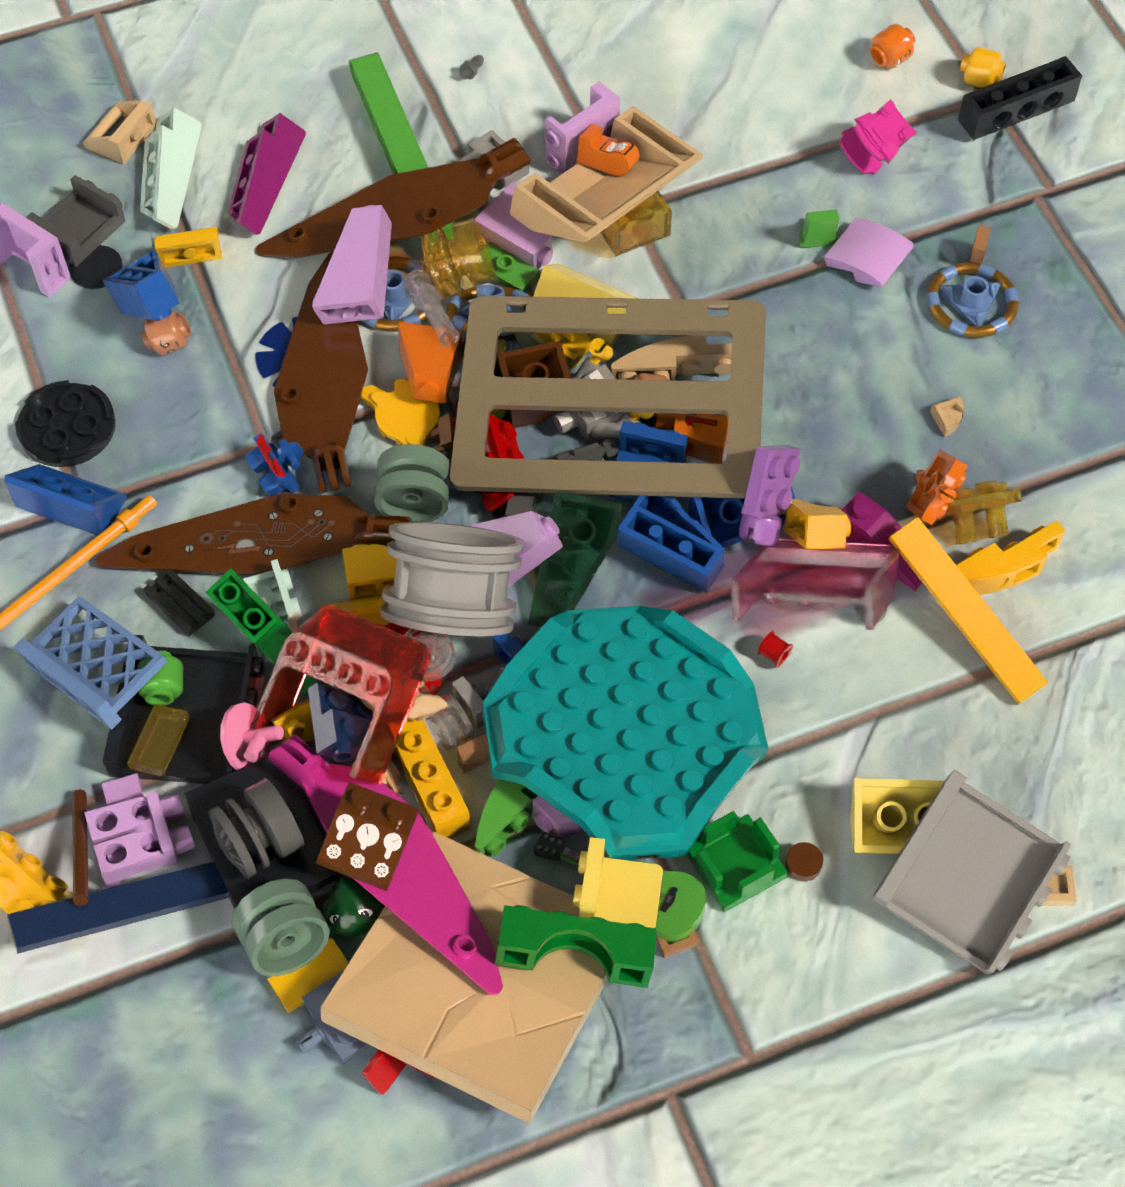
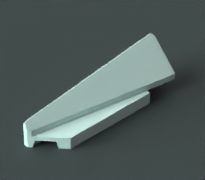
[140,108,202,229]

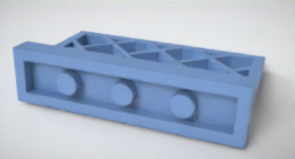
[13,596,168,730]

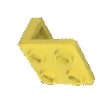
[573,837,663,928]

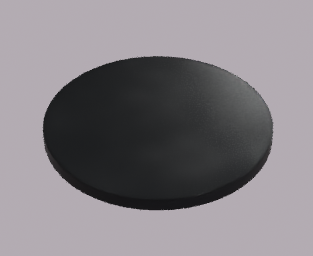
[68,245,123,289]

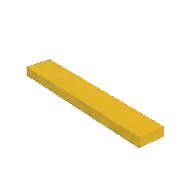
[889,517,1049,705]

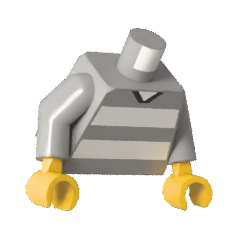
[553,338,654,441]

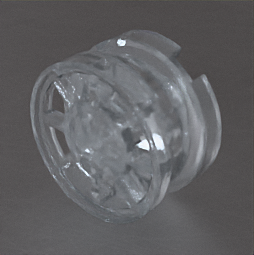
[400,629,456,681]
[426,693,474,751]

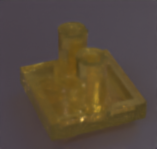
[946,480,1022,544]

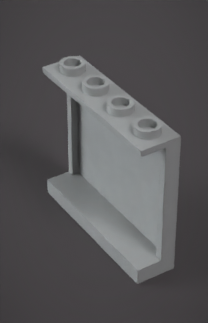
[871,770,1071,975]

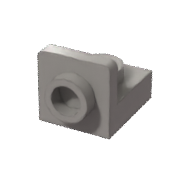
[451,676,485,729]

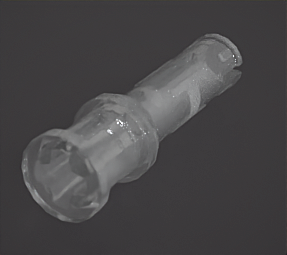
[403,269,459,346]

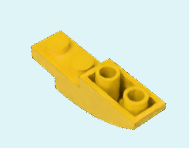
[956,520,1065,595]

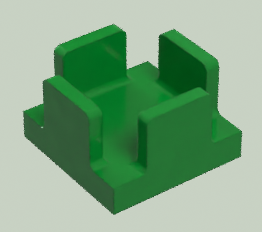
[687,811,788,913]

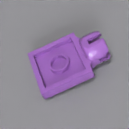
[739,445,801,546]

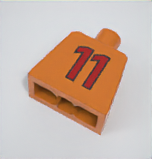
[655,413,728,464]

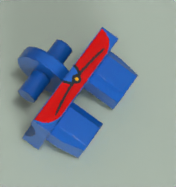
[245,433,303,496]

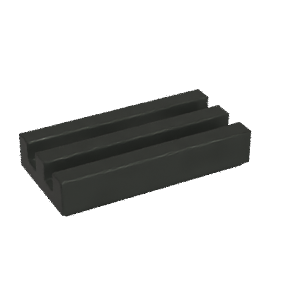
[143,569,216,636]

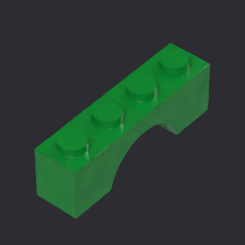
[495,905,657,988]

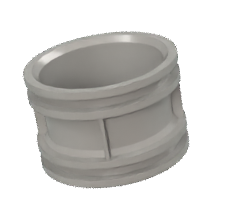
[380,522,524,636]

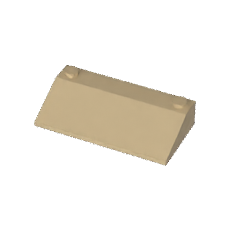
[509,106,703,243]

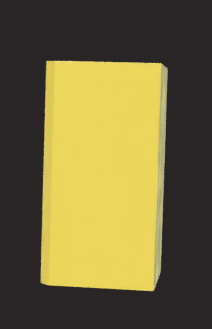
[533,264,638,347]
[849,778,966,854]

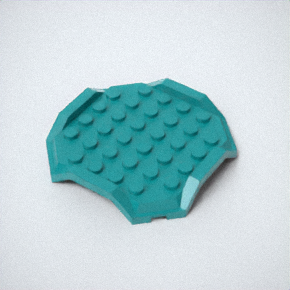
[482,606,769,861]

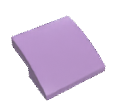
[824,217,914,287]

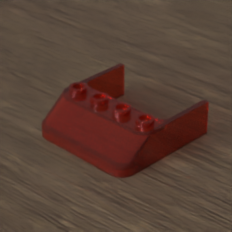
[250,605,430,784]

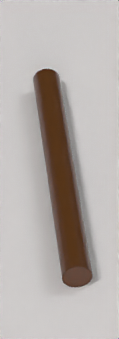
[72,789,89,906]

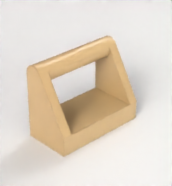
[83,100,156,165]

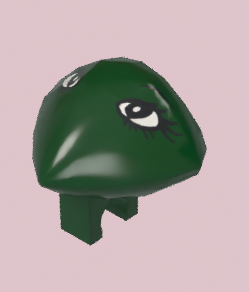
[322,876,385,937]

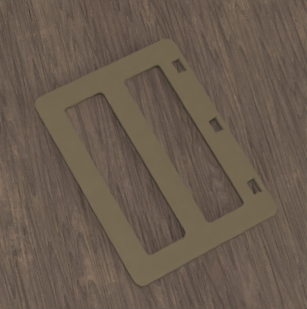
[450,296,766,498]

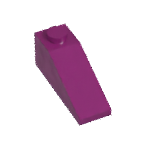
[841,491,923,591]

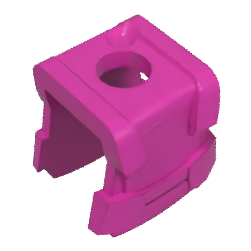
[839,99,917,175]

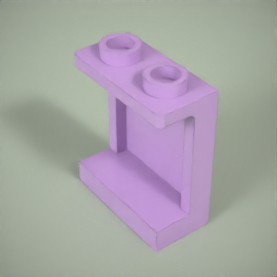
[545,81,620,174]
[0,203,71,298]

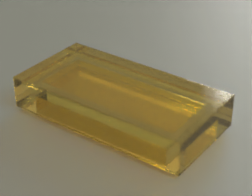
[127,704,190,777]

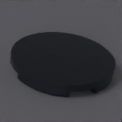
[15,380,116,467]

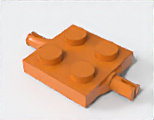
[905,449,968,525]

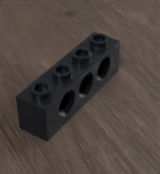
[958,56,1082,141]

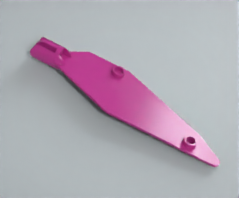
[268,734,503,995]

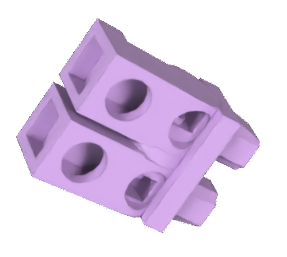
[84,791,195,889]

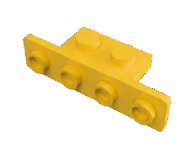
[0,831,73,914]

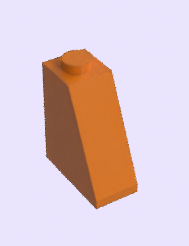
[398,322,462,404]

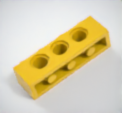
[378,711,471,839]

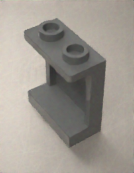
[26,175,125,267]

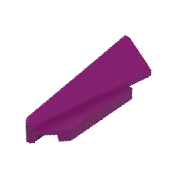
[227,113,306,235]

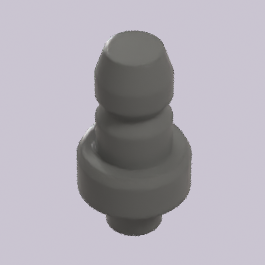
[459,55,484,79]

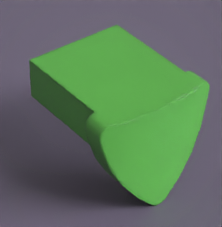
[799,209,840,247]

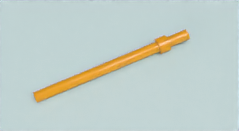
[0,495,158,631]

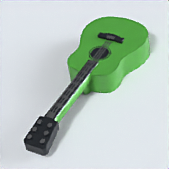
[533,832,706,944]

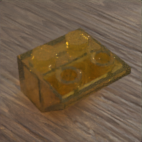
[600,191,672,257]

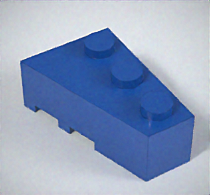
[102,249,180,321]
[618,496,724,593]

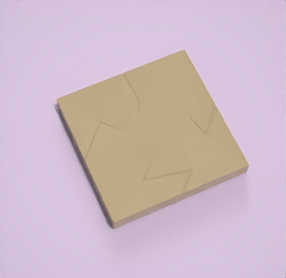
[321,831,608,1124]

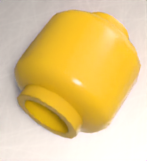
[960,46,1006,88]

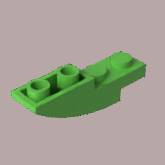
[475,779,538,858]

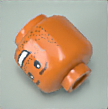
[870,24,915,69]

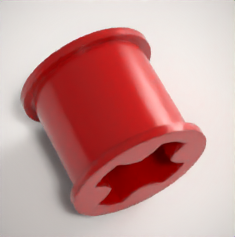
[757,631,793,668]

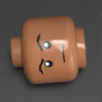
[141,310,192,356]

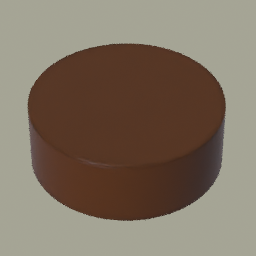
[785,842,823,882]

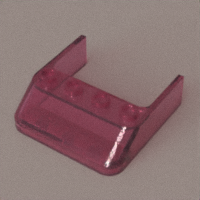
[731,539,899,630]

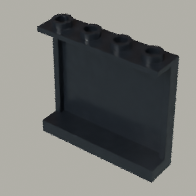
[102,635,264,784]
[184,742,346,910]

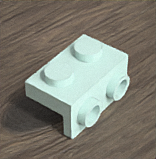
[243,559,302,633]

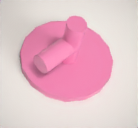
[220,702,284,771]

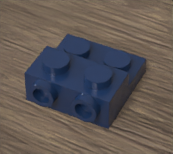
[308,682,390,769]

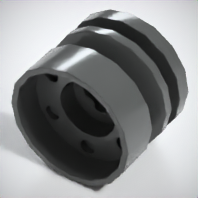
[208,778,305,879]

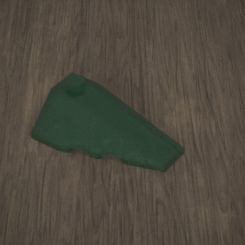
[528,492,623,627]

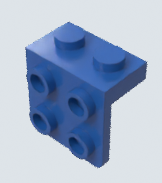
[608,421,688,503]

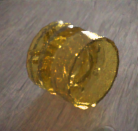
[421,217,495,298]

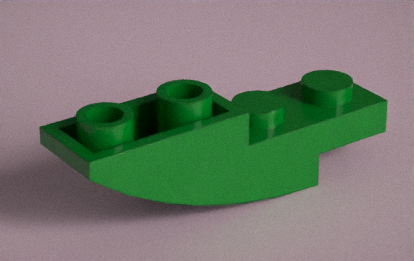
[205,568,330,695]

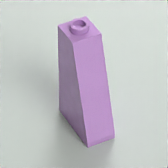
[312,205,392,325]

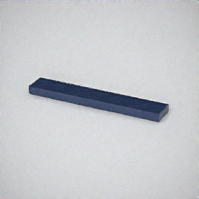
[7,862,229,954]

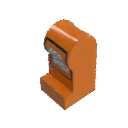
[577,124,640,177]

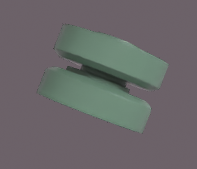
[374,444,450,522]
[231,879,330,977]

